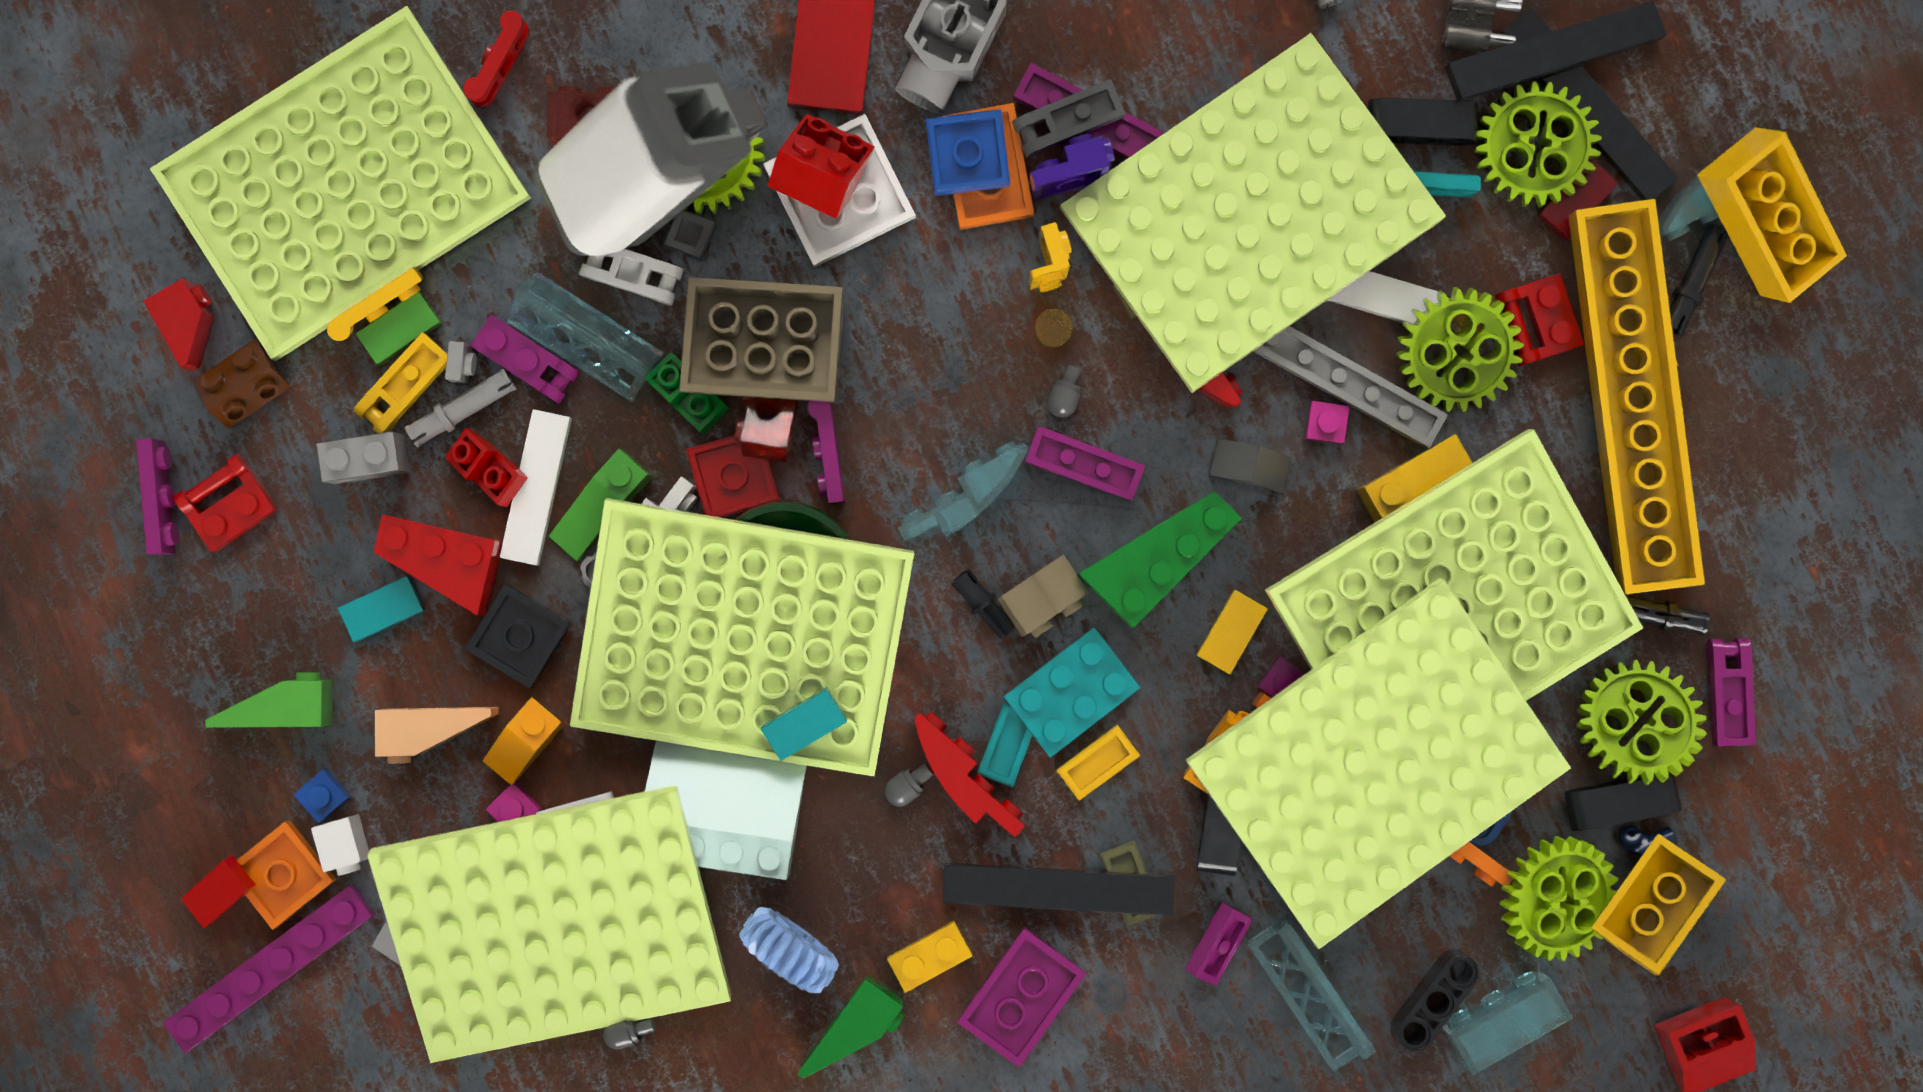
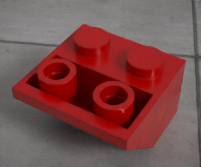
[767,114,875,219]
[1653,997,1756,1092]

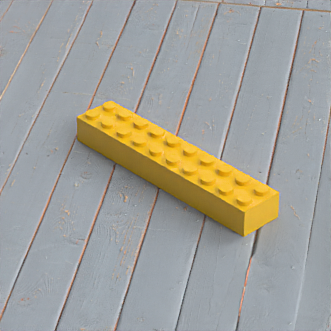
[1569,199,1705,594]

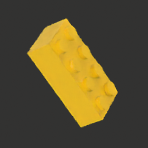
[1697,127,1847,303]

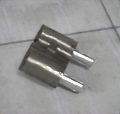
[1441,0,1523,53]

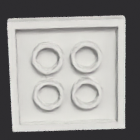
[763,114,916,268]

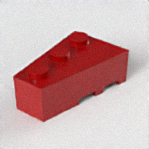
[373,514,503,616]

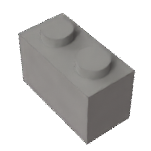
[317,432,410,484]

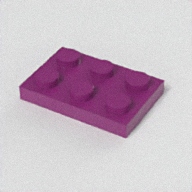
[957,927,1087,1068]

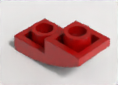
[1198,372,1242,410]
[445,427,528,508]

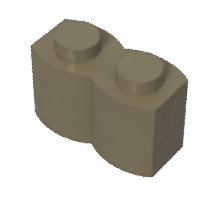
[997,554,1089,638]

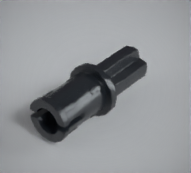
[951,568,1015,638]

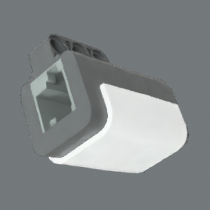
[537,64,768,256]

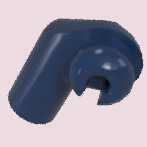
[1619,825,1678,857]

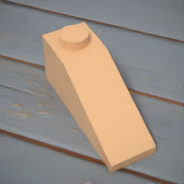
[375,707,499,764]

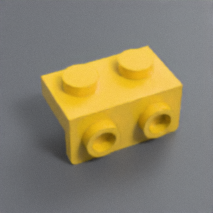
[1028,222,1072,292]

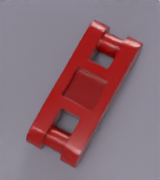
[463,10,530,109]

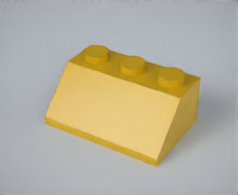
[1591,834,1726,976]

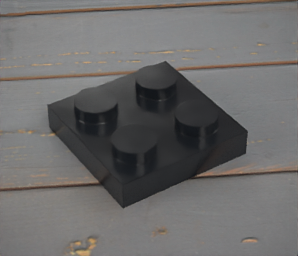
[465,584,572,689]

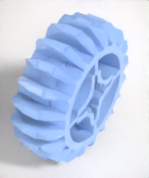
[739,907,839,993]

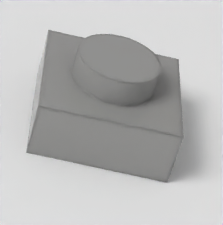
[445,341,477,385]

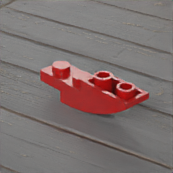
[914,711,1025,837]

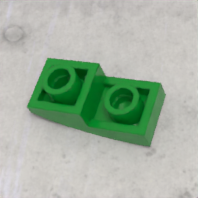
[645,352,730,436]

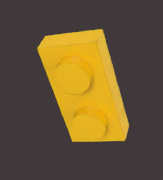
[887,921,973,993]

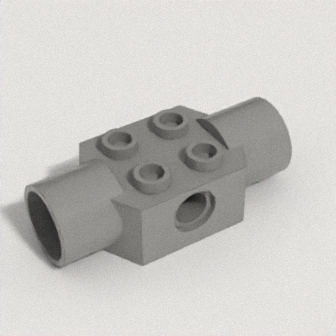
[895,0,1007,114]

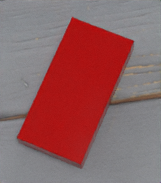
[181,855,256,929]

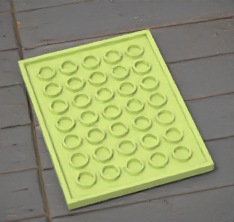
[150,6,531,361]
[1060,33,1446,393]
[1265,429,1643,701]
[570,498,914,776]
[1186,578,1571,949]
[367,785,731,1063]

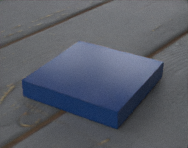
[925,109,1010,196]

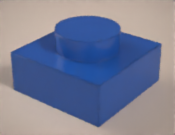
[294,768,351,824]

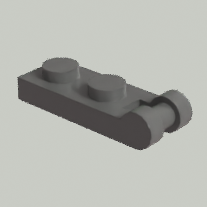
[1012,79,1126,158]

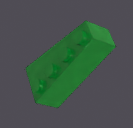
[1077,491,1242,628]

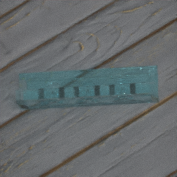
[505,272,664,402]
[1246,917,1377,1072]

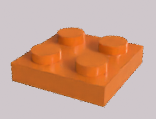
[237,820,337,930]

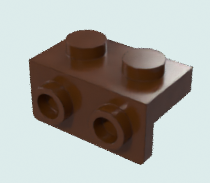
[193,338,290,428]

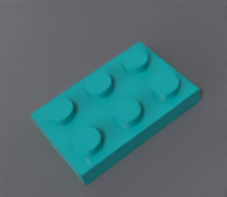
[1003,627,1141,758]

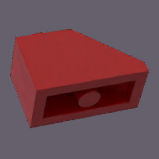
[143,278,215,372]

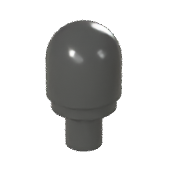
[1047,365,1082,418]
[884,763,934,807]
[602,1017,657,1050]

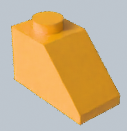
[482,697,563,786]

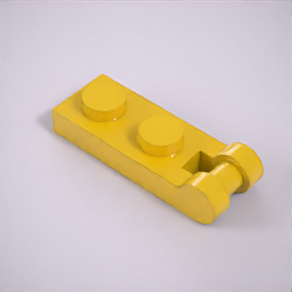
[327,267,424,341]
[353,332,448,434]

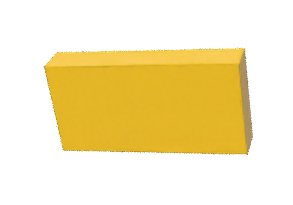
[1196,590,1268,675]
[1056,725,1140,801]

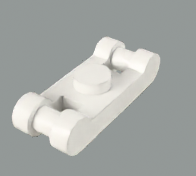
[579,249,684,306]

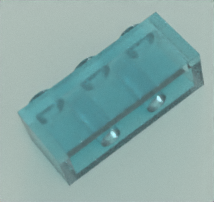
[1442,971,1573,1076]

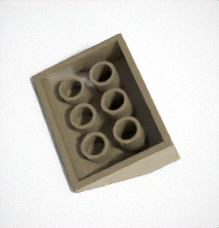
[679,277,845,402]

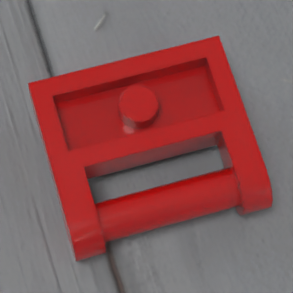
[1494,273,1585,367]
[173,453,278,553]

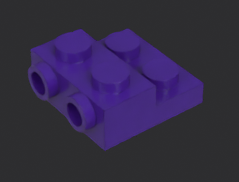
[1029,134,1114,201]

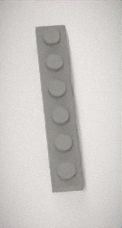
[1252,326,1448,449]

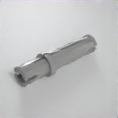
[405,368,517,448]

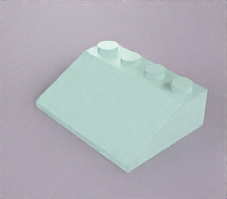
[645,741,807,880]

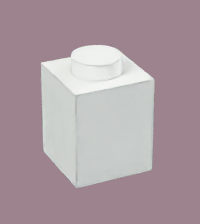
[311,814,369,876]

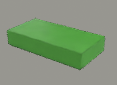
[356,291,443,366]

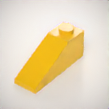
[1356,434,1472,522]

